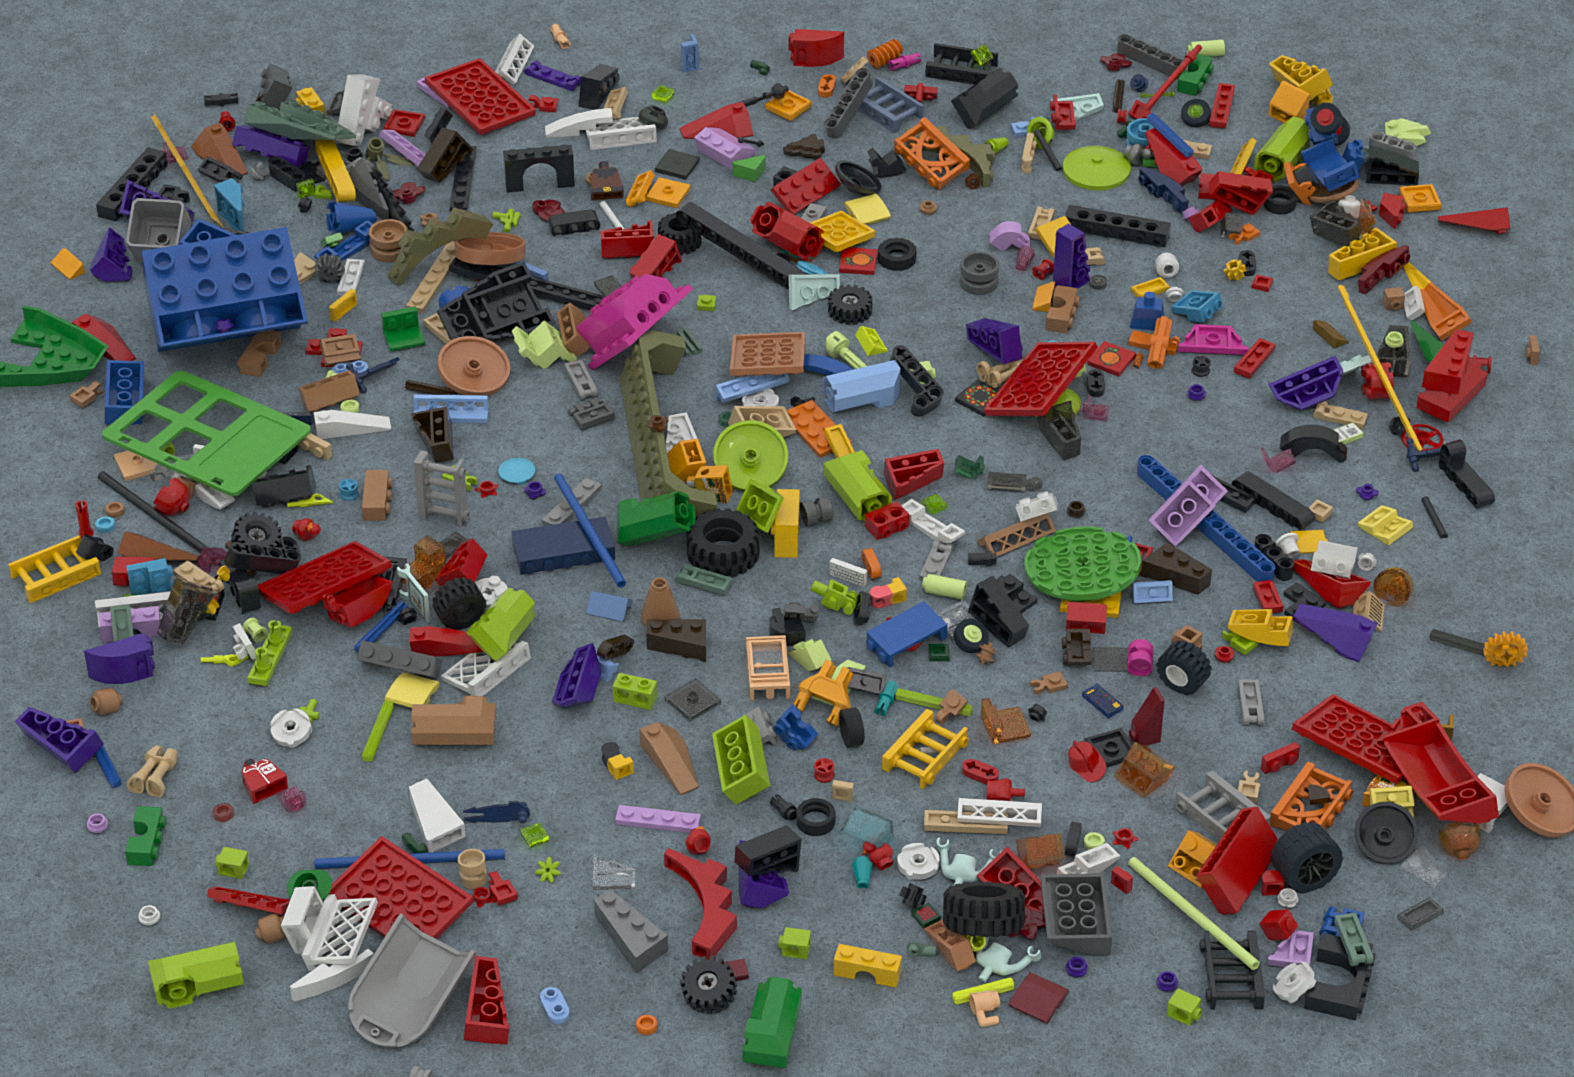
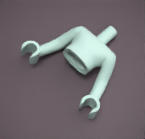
[937,837,1002,885]
[975,936,1041,983]

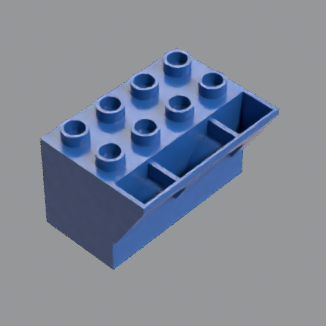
[142,227,308,352]

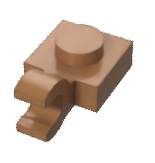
[69,381,103,408]
[935,689,968,724]

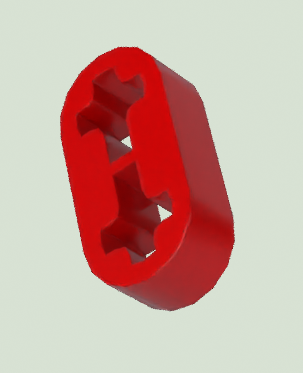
[962,759,999,785]

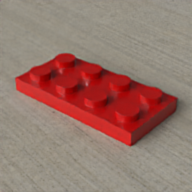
[771,158,841,215]

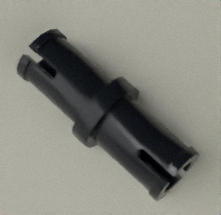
[204,93,238,106]

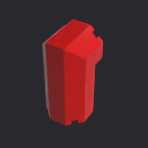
[750,201,824,261]
[1416,357,1488,422]

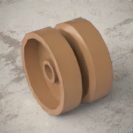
[369,219,407,262]

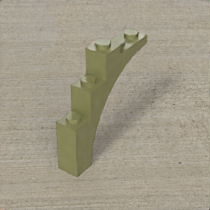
[905,126,995,187]
[387,207,493,285]

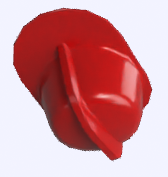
[1068,740,1106,782]

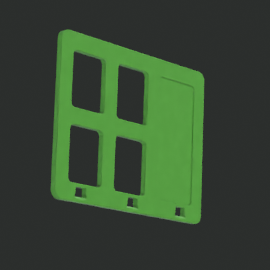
[102,370,311,496]

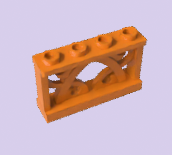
[894,117,970,190]
[1270,762,1353,831]

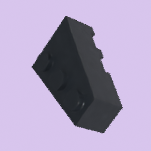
[252,465,316,507]

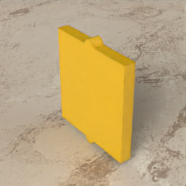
[1290,530,1328,554]

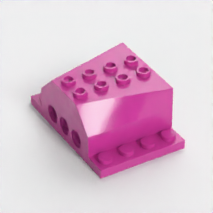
[575,274,693,370]

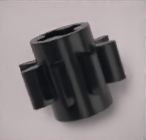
[899,883,927,908]

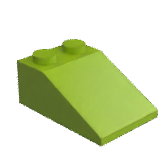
[736,479,784,533]

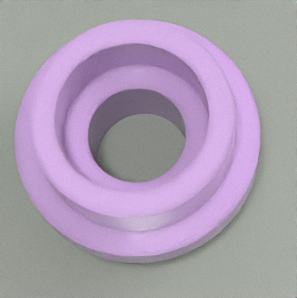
[1182,206,1199,221]
[87,813,108,833]

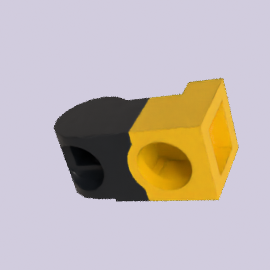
[601,742,634,780]

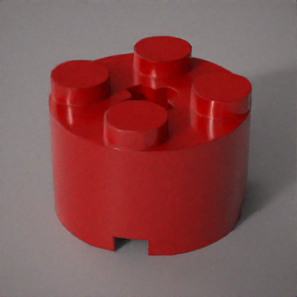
[1361,362,1394,400]

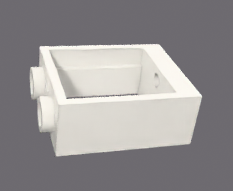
[281,886,323,954]

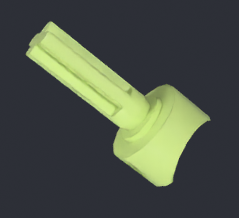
[826,331,867,369]

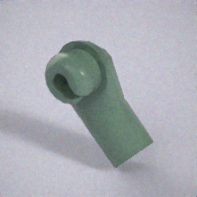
[907,941,936,956]

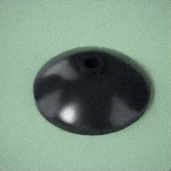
[835,160,882,195]
[1355,802,1418,864]

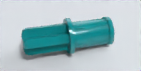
[874,681,898,716]

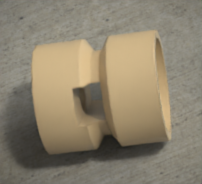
[458,849,487,889]

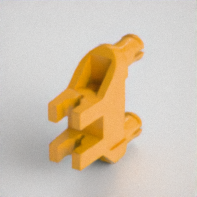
[793,660,854,727]

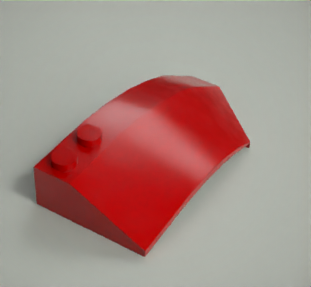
[1383,702,1499,824]

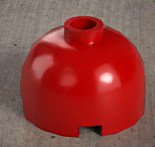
[153,478,190,516]

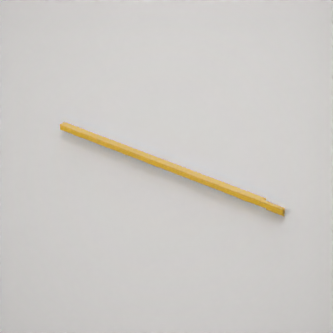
[150,113,224,229]
[1337,285,1423,451]

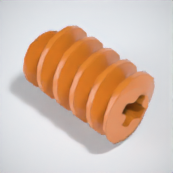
[867,39,903,69]

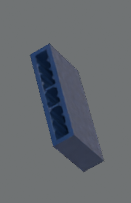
[511,516,615,574]

